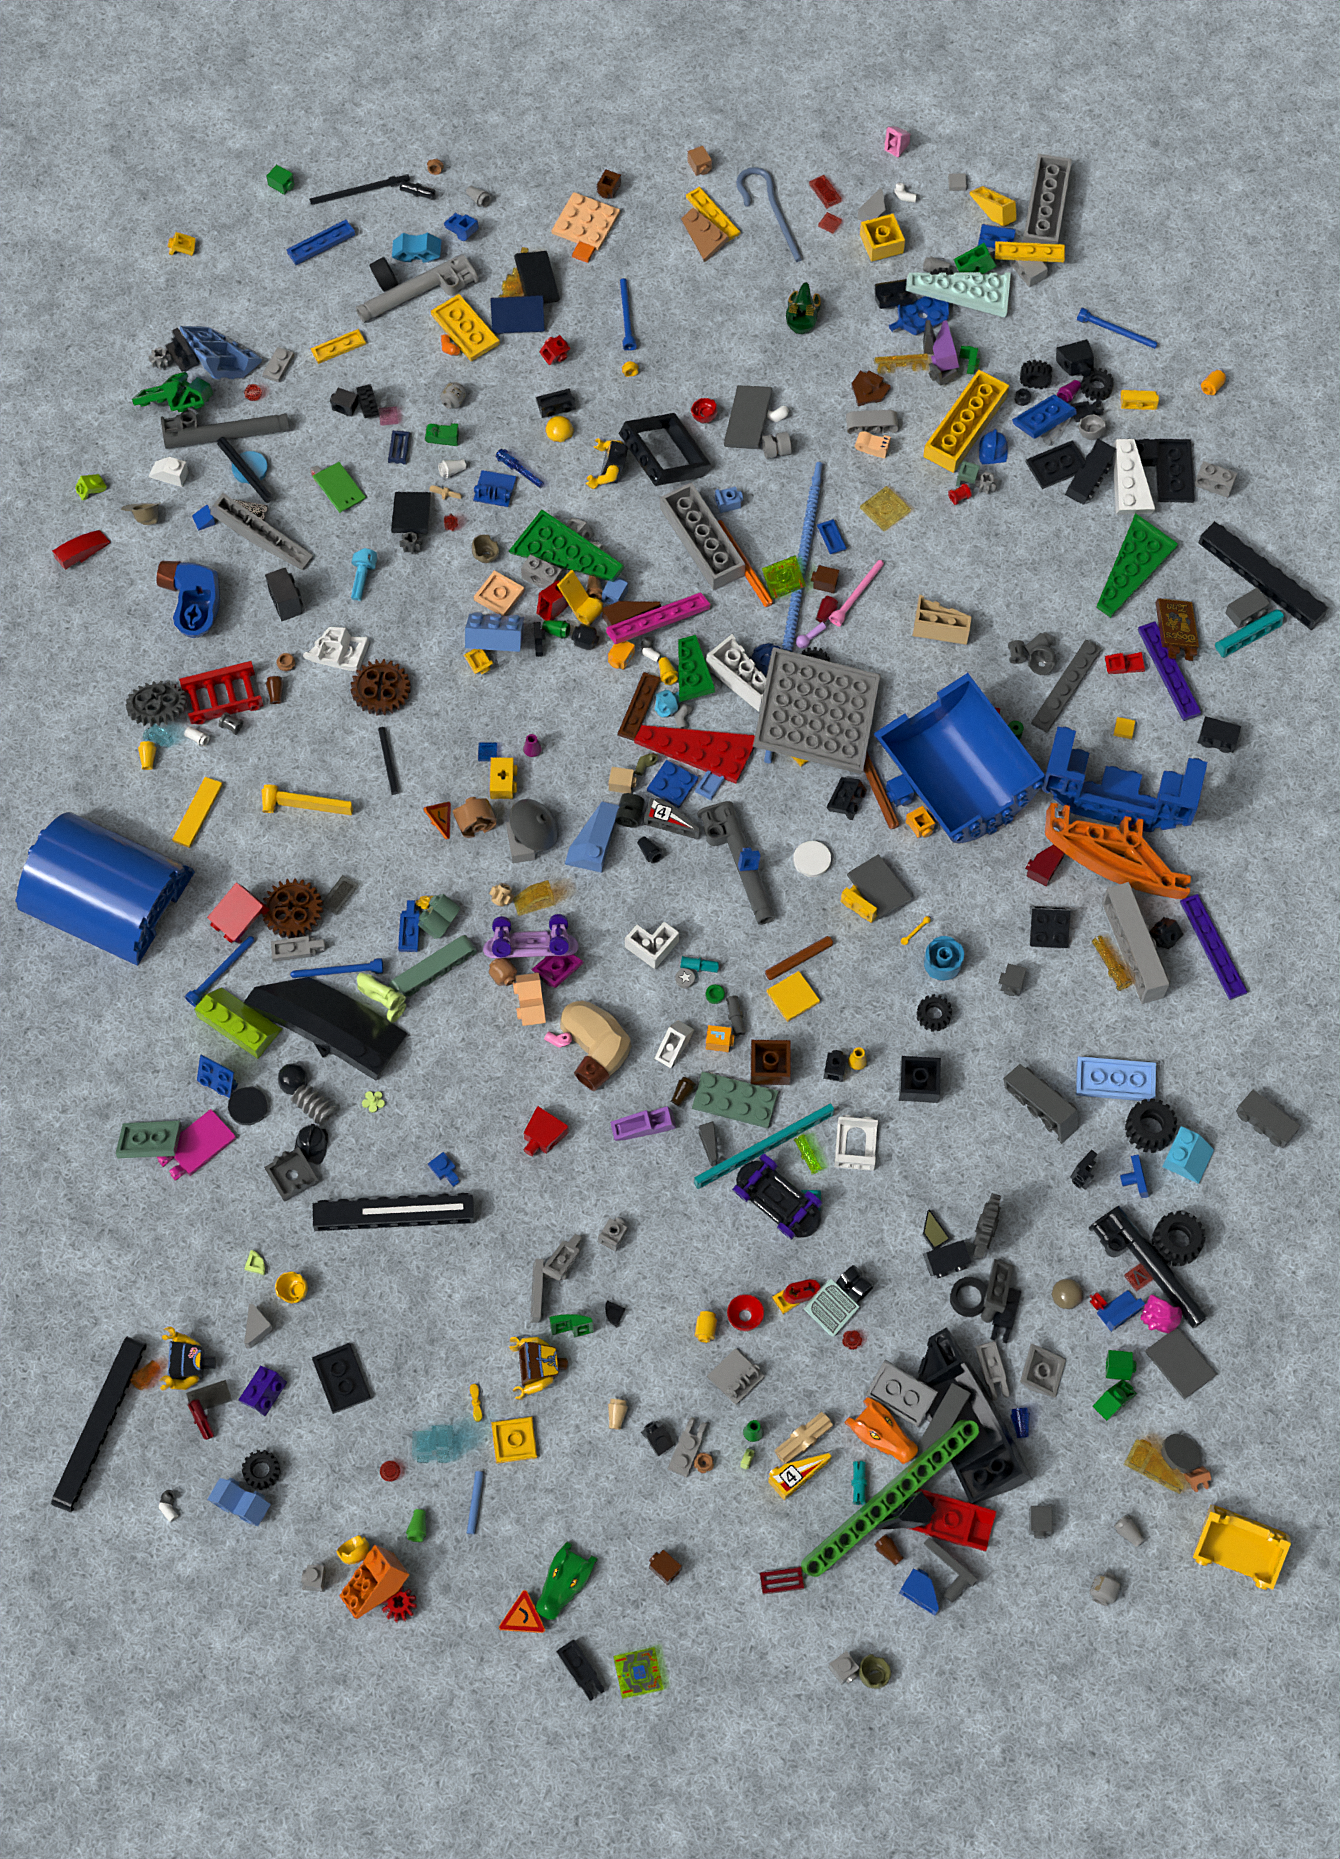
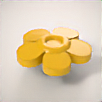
[415,895,433,909]

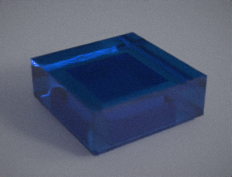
[478,743,497,761]

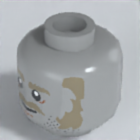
[440,382,466,409]
[1090,1572,1120,1606]

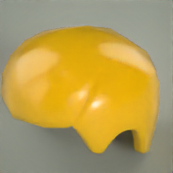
[545,416,574,442]
[275,1271,308,1304]
[336,1535,370,1565]

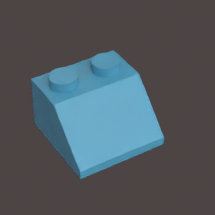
[1162,1126,1214,1184]

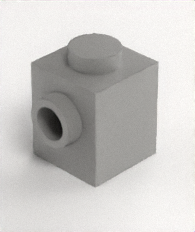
[828,1651,859,1685]

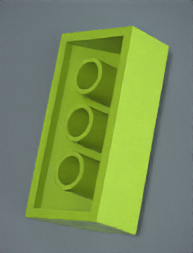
[194,987,282,1059]

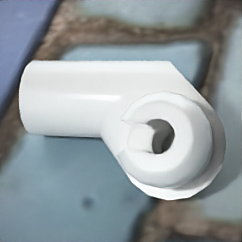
[894,183,917,203]
[766,406,789,422]

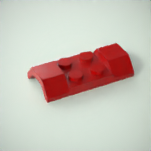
[906,1488,996,1552]

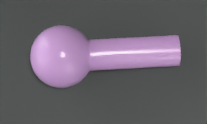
[795,622,826,648]

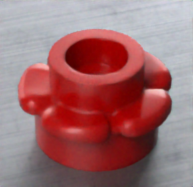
[1089,1292,1107,1311]

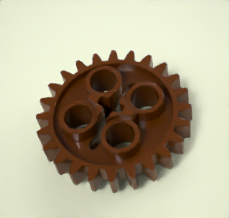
[350,659,411,716]
[261,878,324,939]

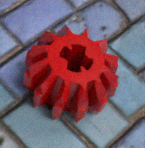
[382,1586,417,1623]

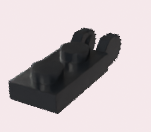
[990,1287,1021,1344]
[556,1639,605,1701]

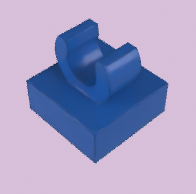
[738,847,761,871]

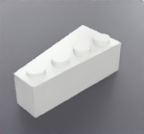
[1113,439,1155,515]
[706,634,766,712]

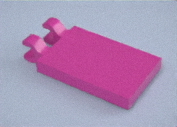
[157,1109,236,1181]

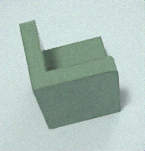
[956,461,980,487]

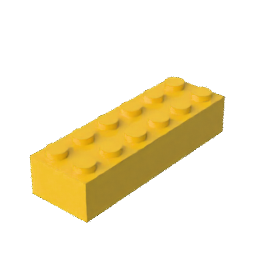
[923,370,1009,473]

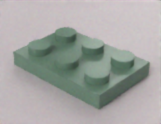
[116,1121,182,1159]

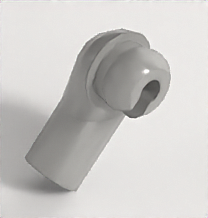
[674,704,692,729]

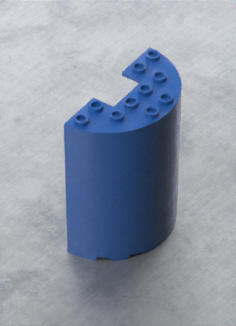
[874,673,1045,843]
[15,812,195,966]

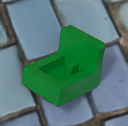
[959,346,980,375]

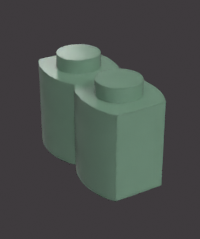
[418,894,460,939]

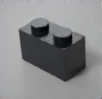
[1197,716,1241,753]
[922,1240,971,1279]

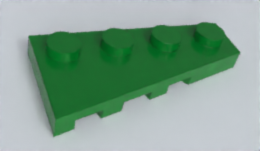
[678,635,715,702]

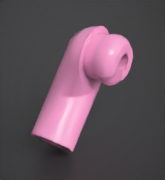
[544,1031,572,1048]

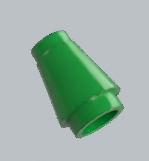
[542,620,571,639]
[743,1420,764,1442]

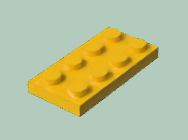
[431,294,500,362]

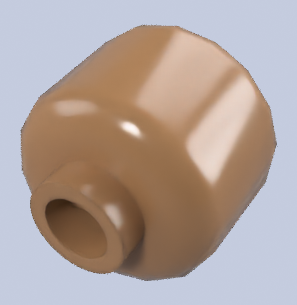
[489,958,517,986]

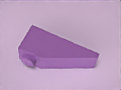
[931,320,959,372]

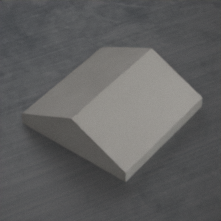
[1020,1344,1066,1398]

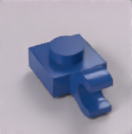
[428,1152,460,1187]

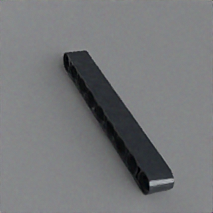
[51,1336,147,1512]

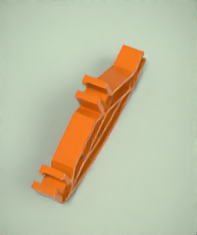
[1045,803,1191,899]

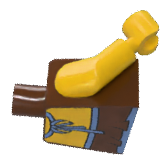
[509,1337,568,1400]

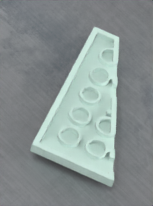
[906,272,1011,318]

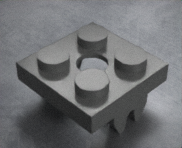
[264,1147,319,1202]

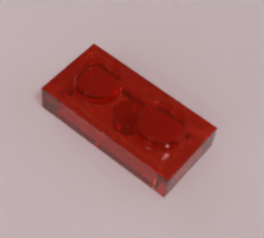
[809,175,841,209]

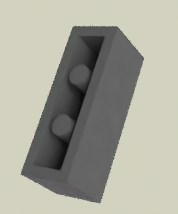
[1236,1090,1300,1148]

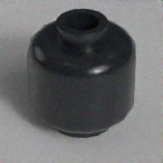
[571,624,600,650]

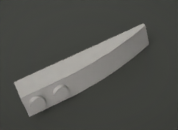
[210,493,313,570]

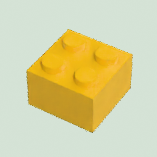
[860,214,905,262]

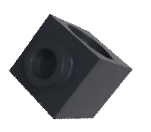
[330,387,359,417]

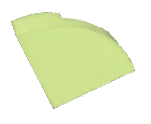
[244,1250,265,1275]
[740,1448,755,1470]

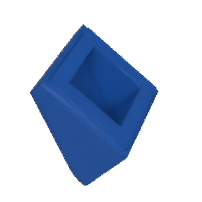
[192,505,215,531]

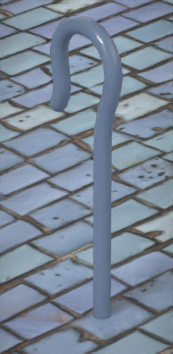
[736,167,802,262]

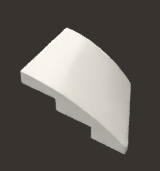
[303,627,370,671]

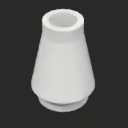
[438,459,466,478]

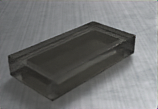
[322,875,359,916]

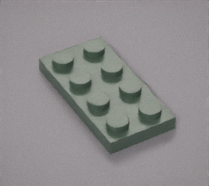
[692,1071,778,1129]

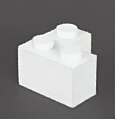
[625,922,679,969]

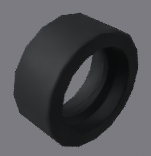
[950,1277,987,1317]

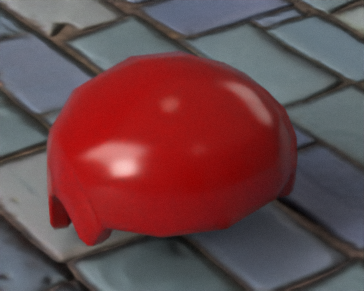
[691,398,718,424]

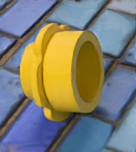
[622,361,639,377]

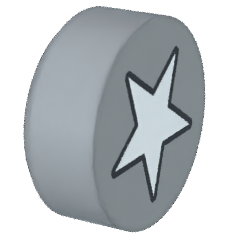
[675,969,695,989]

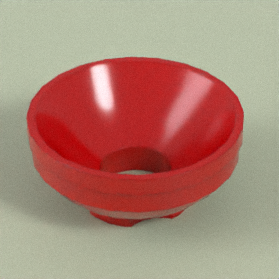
[727,1294,764,1331]

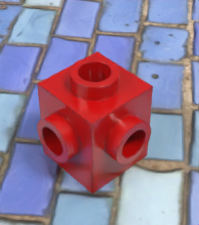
[539,335,571,366]

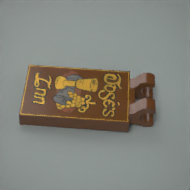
[1155,598,1199,661]

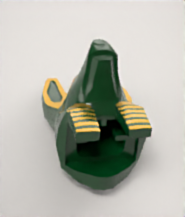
[786,282,821,334]

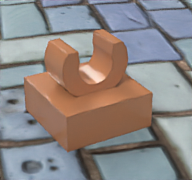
[1184,1466,1211,1492]

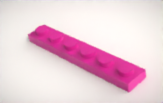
[606,592,710,645]

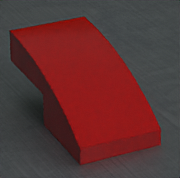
[1104,652,1145,674]

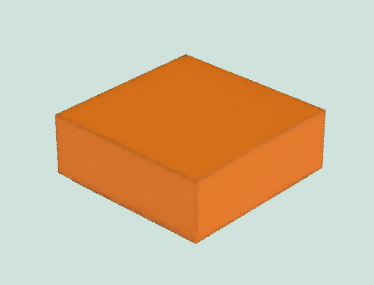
[572,241,595,263]

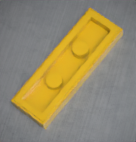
[311,329,366,364]

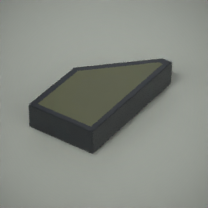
[923,1210,951,1250]

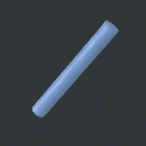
[467,1471,483,1535]

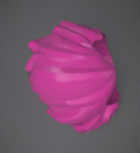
[1140,1294,1182,1333]

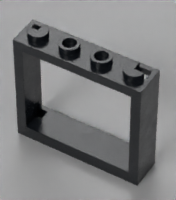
[619,413,711,486]

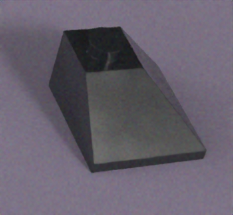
[875,1491,937,1530]

